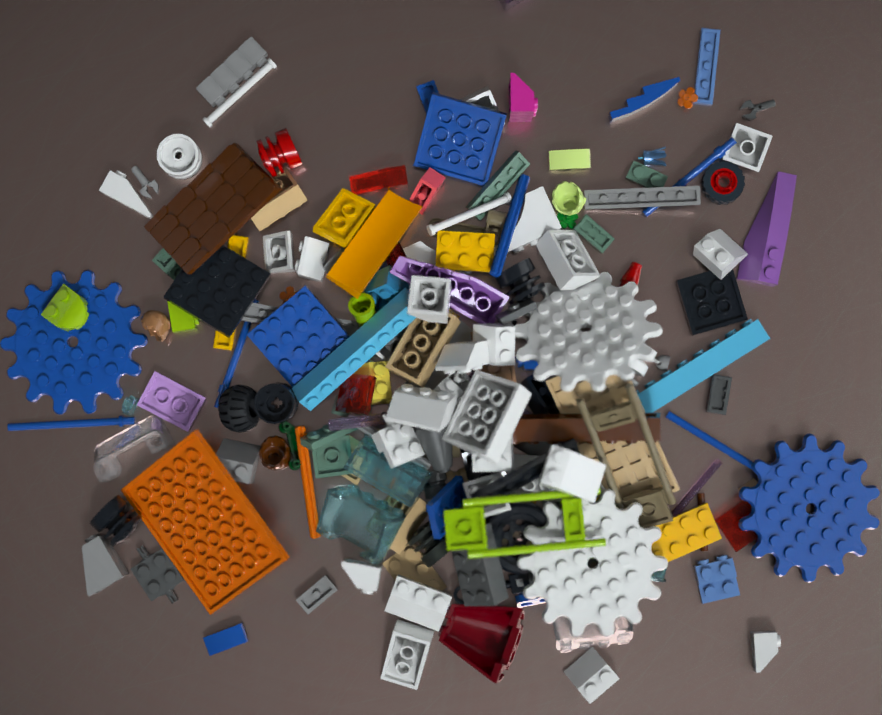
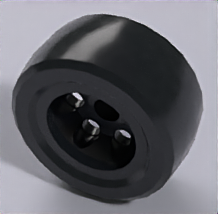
[485,501,547,574]

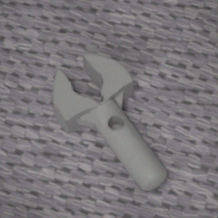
[131,166,159,199]

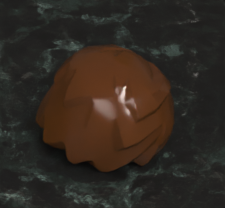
[259,435,291,470]

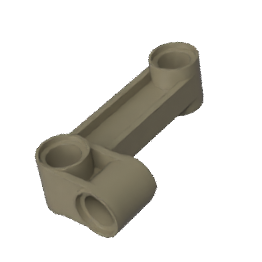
[428,210,507,247]

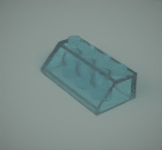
[343,435,432,508]

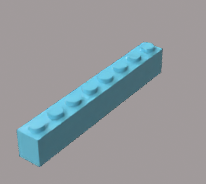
[292,287,417,411]
[636,319,770,413]

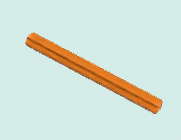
[295,425,321,539]

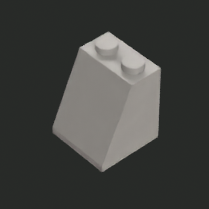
[216,438,260,484]
[82,533,129,597]

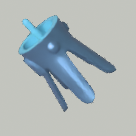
[638,146,667,166]

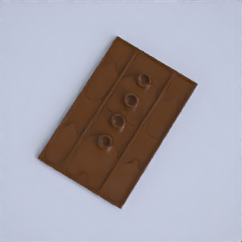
[144,143,282,274]

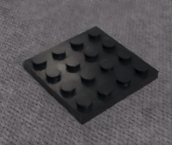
[163,245,271,338]

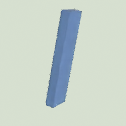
[693,28,721,106]

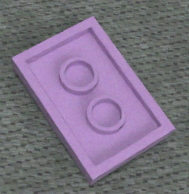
[137,371,206,432]

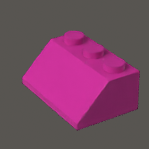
[508,73,538,122]

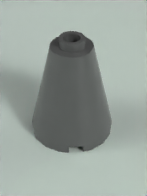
[413,422,453,473]

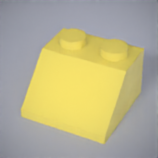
[348,361,392,406]

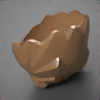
[140,310,171,342]

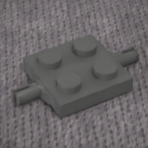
[130,545,184,604]

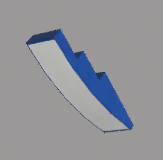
[608,77,680,122]

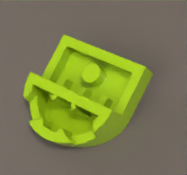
[41,284,89,332]

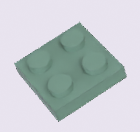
[312,435,354,479]

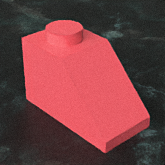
[409,167,446,215]

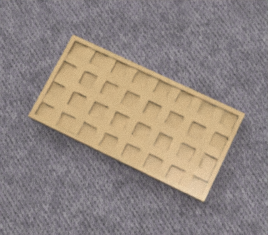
[546,375,680,499]

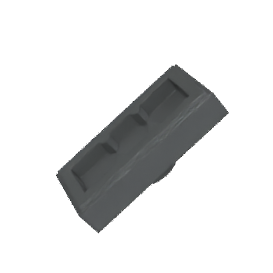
[495,299,537,325]
[706,374,732,415]

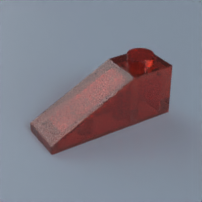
[349,165,408,195]

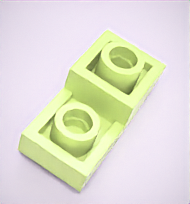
[549,149,591,170]

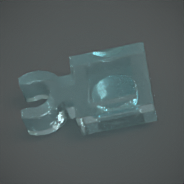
[121,395,139,416]

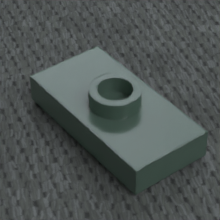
[573,214,615,253]

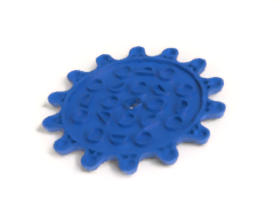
[0,270,148,415]
[738,433,880,583]

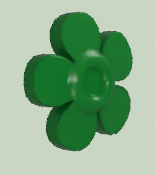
[557,213,578,229]

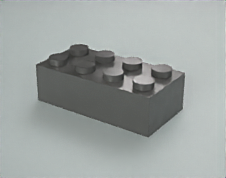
[451,523,509,606]

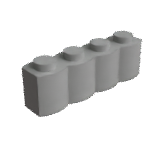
[196,37,268,107]

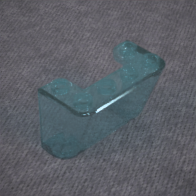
[316,484,406,564]

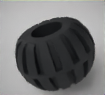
[218,385,259,433]

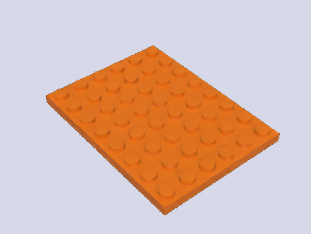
[121,429,290,615]

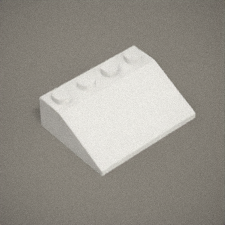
[442,370,532,464]

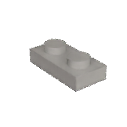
[296,575,338,614]

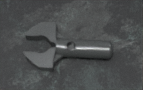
[739,99,776,121]

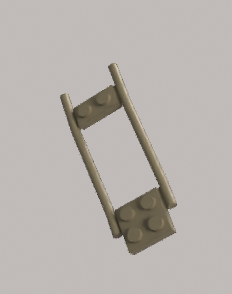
[576,383,676,528]

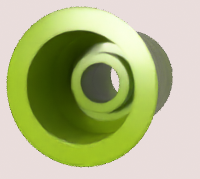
[348,293,376,327]

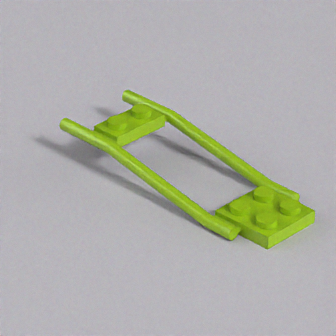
[444,487,606,559]

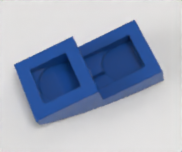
[203,623,248,656]

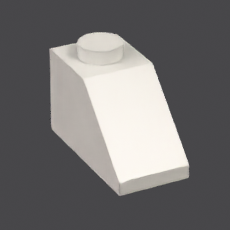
[751,631,781,673]

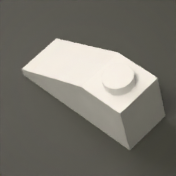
[99,170,153,219]

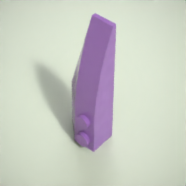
[736,171,797,287]
[390,255,510,324]

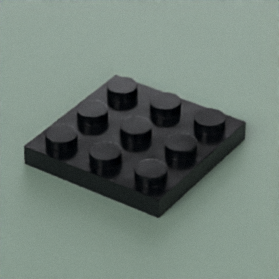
[676,269,748,336]

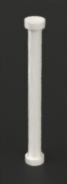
[202,58,277,127]
[427,192,512,236]

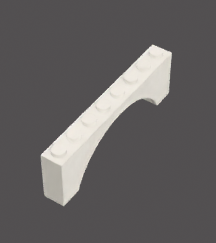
[403,186,562,275]

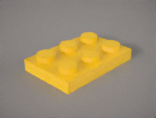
[313,188,376,248]
[435,231,495,273]

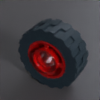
[701,161,745,205]

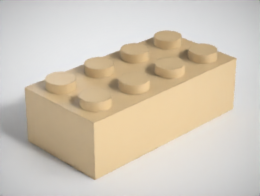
[385,313,461,388]

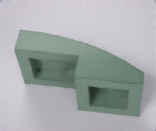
[152,248,182,280]

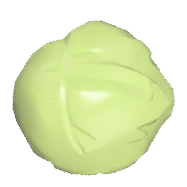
[552,181,586,216]

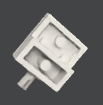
[371,413,425,469]

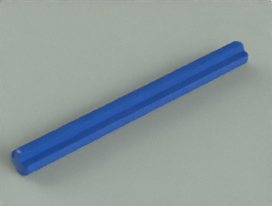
[490,174,530,277]

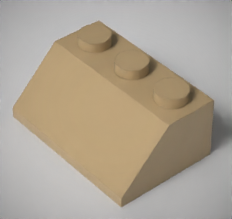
[251,166,307,231]
[364,482,428,554]

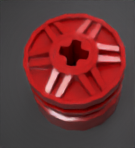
[256,128,303,178]

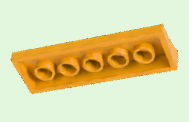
[326,190,423,299]

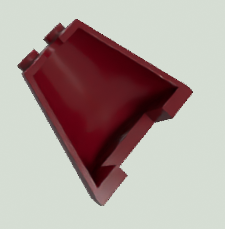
[438,604,525,684]

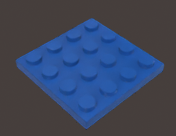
[413,92,507,186]
[247,285,350,388]

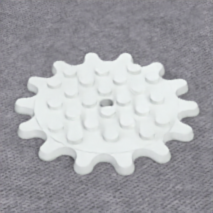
[515,272,663,392]
[517,489,668,637]

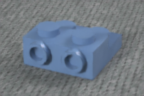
[693,555,740,604]

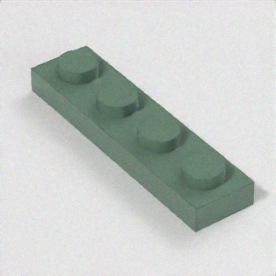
[466,150,530,221]

